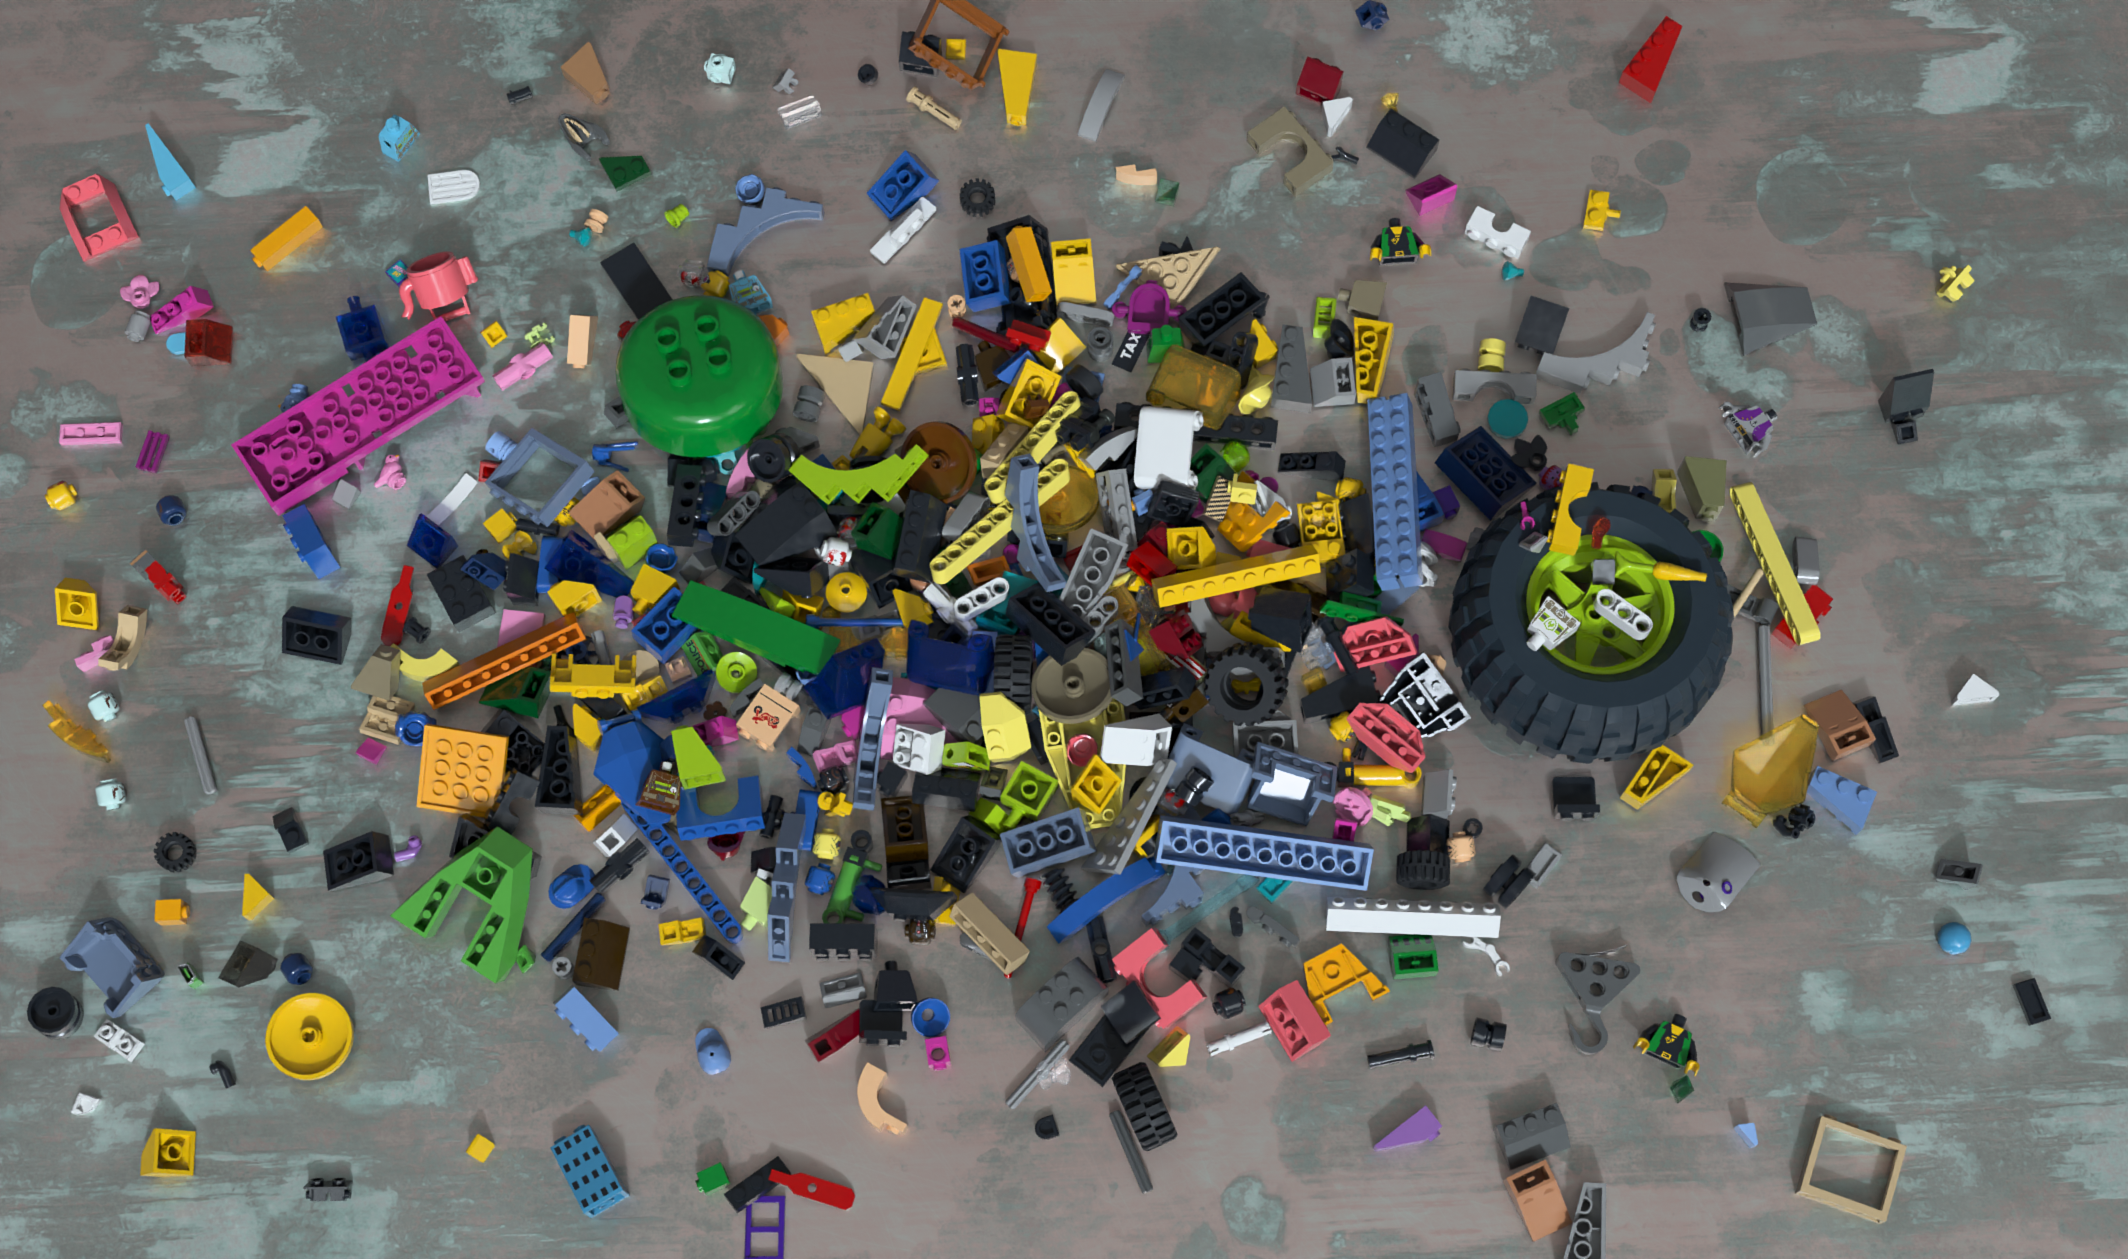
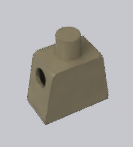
[1338,280,1387,321]

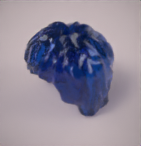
[851,874,886,915]

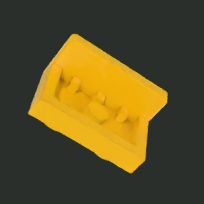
[972,414,1005,455]

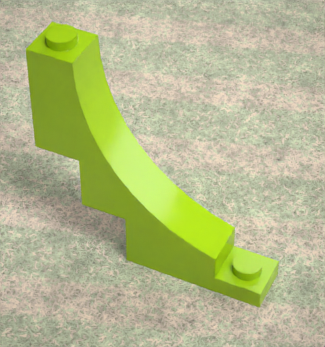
[789,444,929,505]

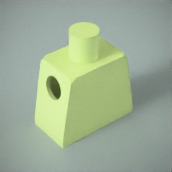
[740,876,772,931]

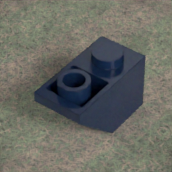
[460,552,508,590]

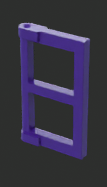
[744,1196,786,1259]

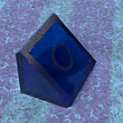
[407,513,458,568]

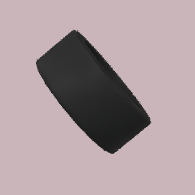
[1065,364,1103,400]

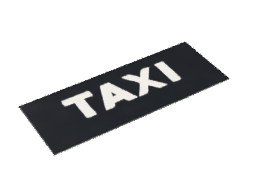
[1111,331,1150,373]

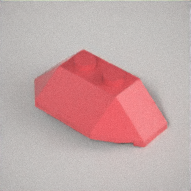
[1334,616,1417,672]
[1347,703,1426,773]

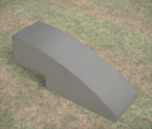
[1078,426,1138,470]

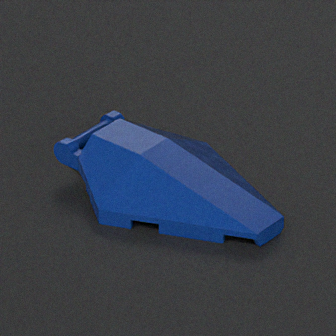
[593,709,673,827]

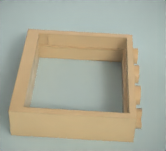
[1795,1114,1907,1224]

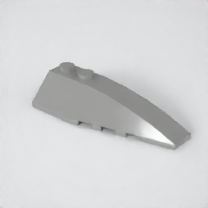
[1059,528,1129,620]

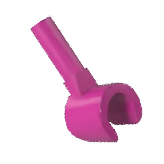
[1520,502,1535,530]

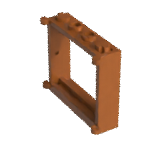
[908,0,1009,90]

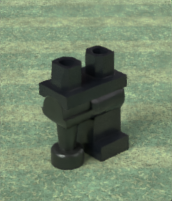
[1056,396,1115,452]

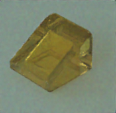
[1301,667,1328,694]

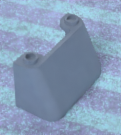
[59,917,165,1018]

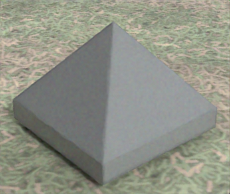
[1519,532,1548,553]

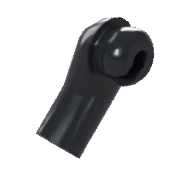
[1773,815,1800,839]
[209,1061,236,1089]

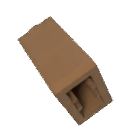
[561,42,610,104]

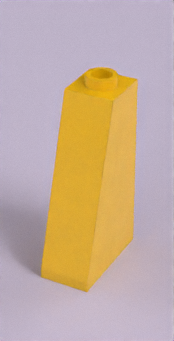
[998,49,1037,126]

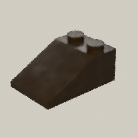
[881,796,929,863]

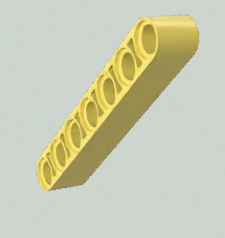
[984,391,1081,504]

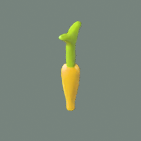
[1615,551,1707,582]

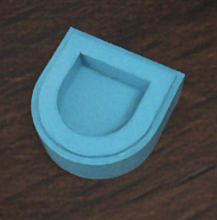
[166,332,189,355]

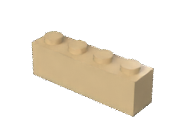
[949,892,1030,975]

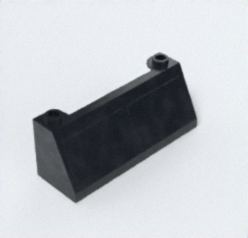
[987,215,1057,336]

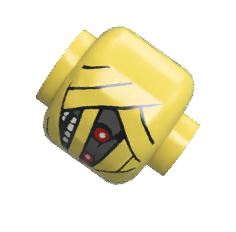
[812,828,841,860]

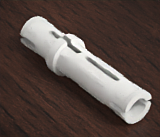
[1206,1020,1272,1056]

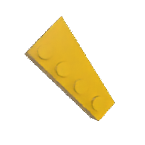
[1354,317,1394,404]

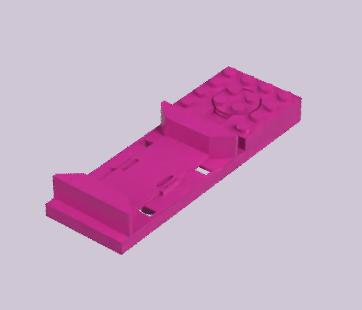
[231,316,485,516]

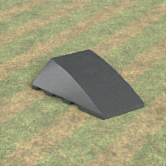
[1724,282,1817,356]

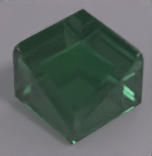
[1155,179,1180,206]

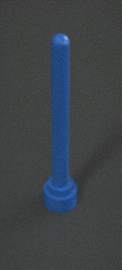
[806,614,904,629]

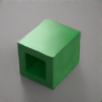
[695,1162,732,1196]

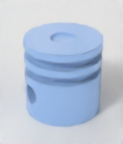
[485,431,518,462]

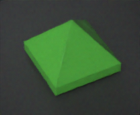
[516,945,536,973]

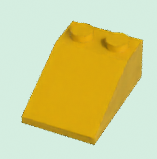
[995,359,1062,432]

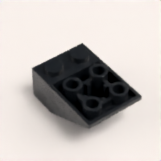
[481,709,545,774]

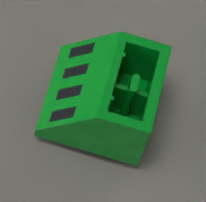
[1388,934,1439,979]

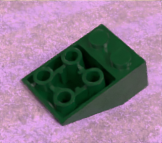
[1190,443,1239,504]
[479,667,551,718]

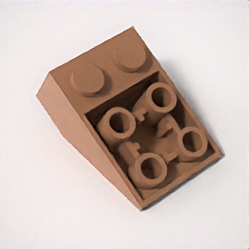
[569,470,645,540]
[1804,689,1876,761]
[1503,1159,1572,1242]

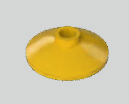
[826,572,867,613]

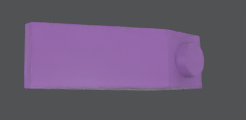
[1373,1105,1442,1152]

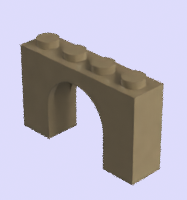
[1247,106,1334,197]

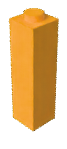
[250,206,323,272]
[1006,226,1052,302]

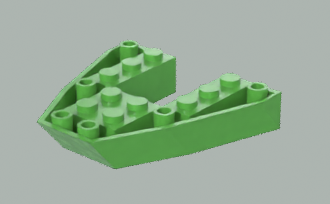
[390,827,533,983]

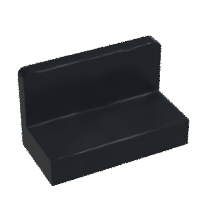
[1027,718,1049,765]

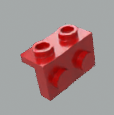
[1006,320,1051,352]

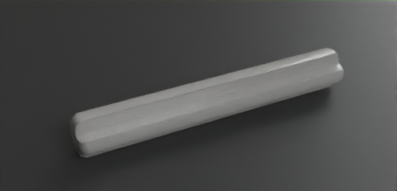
[184,716,217,795]
[1006,1039,1070,1109]

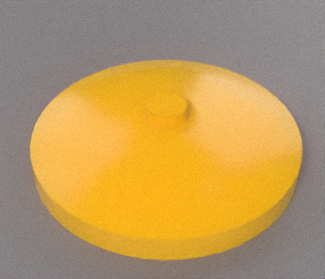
[265,993,354,1080]

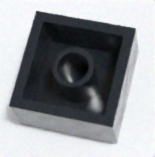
[1326,548,1374,603]

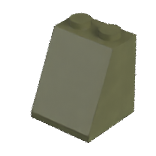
[1677,456,1727,522]

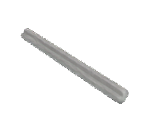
[1758,625,1774,746]

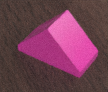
[1332,818,1357,841]

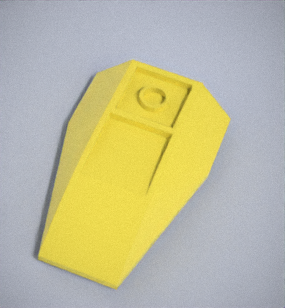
[1038,698,1126,829]

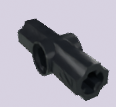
[956,344,979,406]
[589,838,650,895]
[1086,916,1117,984]

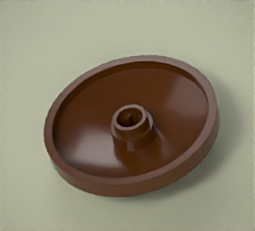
[900,421,977,503]

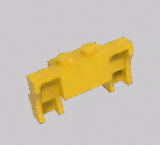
[550,653,637,699]

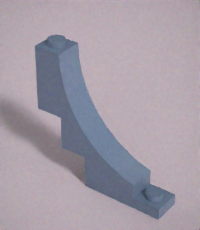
[767,813,806,963]

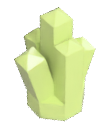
[1370,794,1411,826]

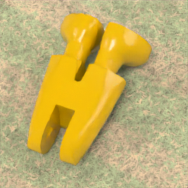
[849,406,906,459]

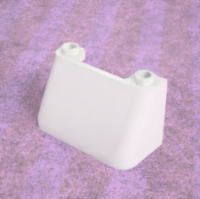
[1134,406,1204,493]

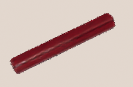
[952,317,1020,353]

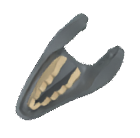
[558,113,610,162]

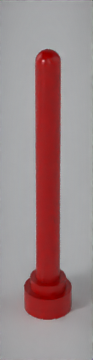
[1004,877,1042,979]

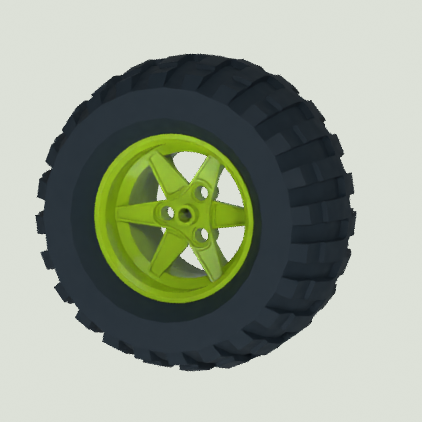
[1448,482,1734,764]

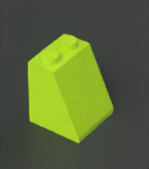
[604,515,658,570]
[671,725,726,790]

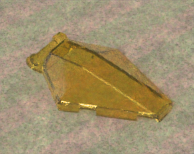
[1722,714,1820,828]

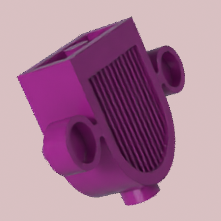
[1112,280,1187,335]

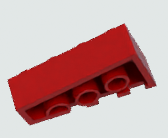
[1619,16,1682,103]

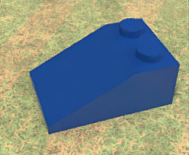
[867,150,940,220]

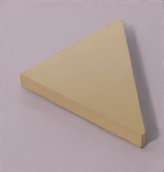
[1115,246,1221,308]
[797,354,874,435]

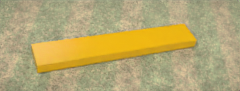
[881,297,943,411]

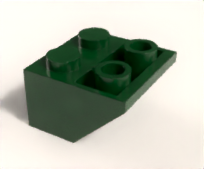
[851,502,902,560]

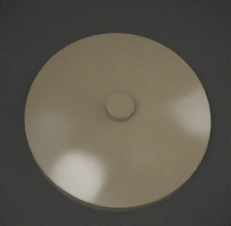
[1031,648,1113,724]

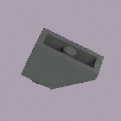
[797,707,831,757]

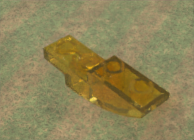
[42,700,111,763]

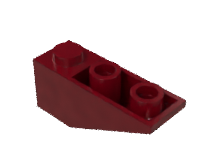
[804,1008,859,1062]

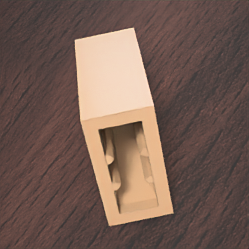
[567,315,598,368]

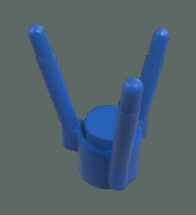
[592,441,638,472]

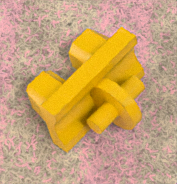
[817,792,853,817]

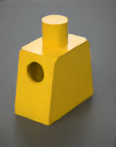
[630,564,680,616]

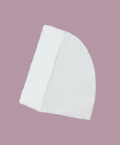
[757,869,773,885]
[71,1092,101,1115]

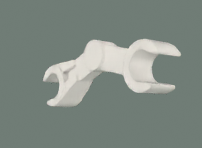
[1462,936,1510,976]

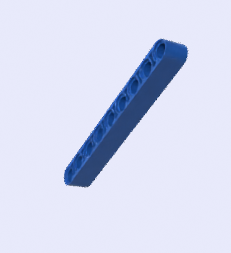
[621,801,744,944]

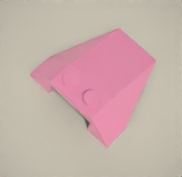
[881,677,958,761]

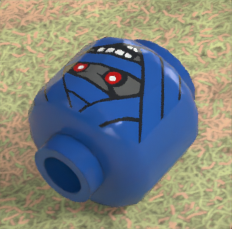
[805,863,835,895]

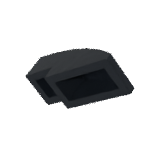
[1852,696,1899,763]

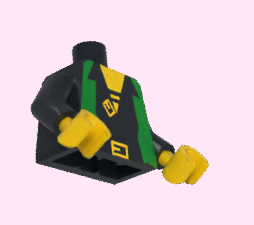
[1369,218,1432,266]
[1633,1014,1700,1076]

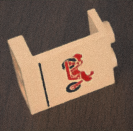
[736,684,801,752]

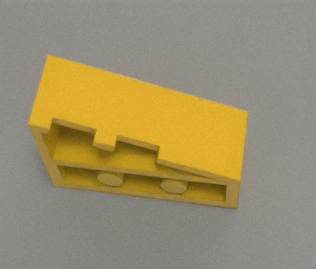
[811,293,875,356]
[1620,744,1694,810]

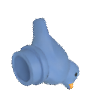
[278,384,309,413]

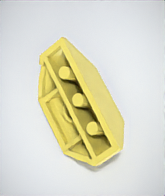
[980,692,1031,763]

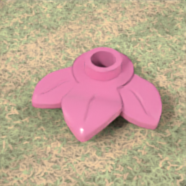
[120,275,160,309]

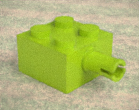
[1000,761,1058,830]

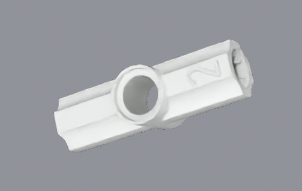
[923,583,978,636]

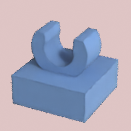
[1132,488,1154,516]

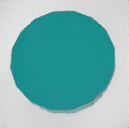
[1487,399,1528,439]

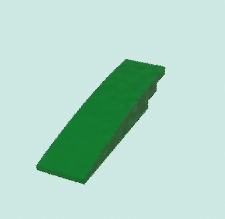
[672,580,841,678]

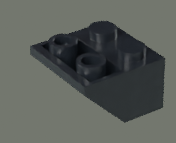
[899,31,943,77]
[503,553,539,606]

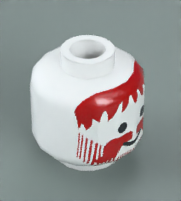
[820,537,852,567]

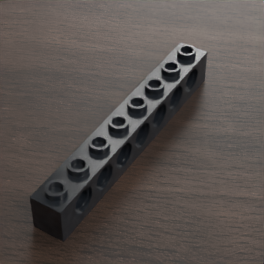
[1114,402,1278,450]

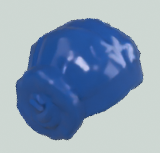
[395,711,437,746]

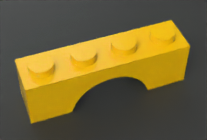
[1546,463,1594,556]

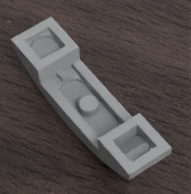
[1078,69,1125,142]

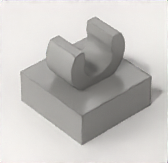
[772,68,799,94]

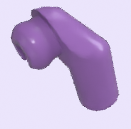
[394,835,422,862]

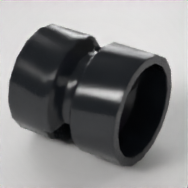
[1175,766,1214,807]
[1470,1017,1507,1052]

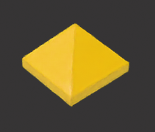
[480,321,507,348]

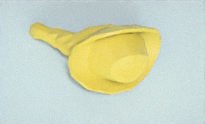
[1238,357,1275,415]

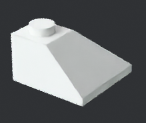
[1254,480,1292,532]

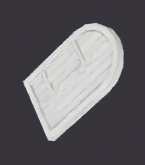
[428,170,480,205]

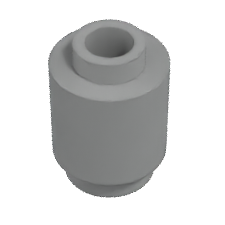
[124,311,151,342]

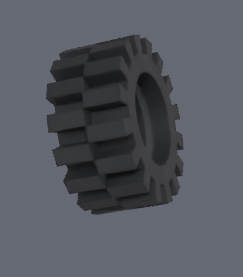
[960,178,996,217]
[154,832,197,873]

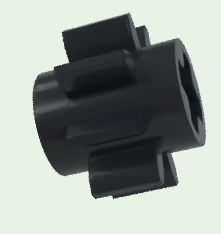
[1788,804,1815,832]

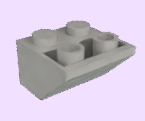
[1310,357,1356,407]
[1421,769,1457,820]

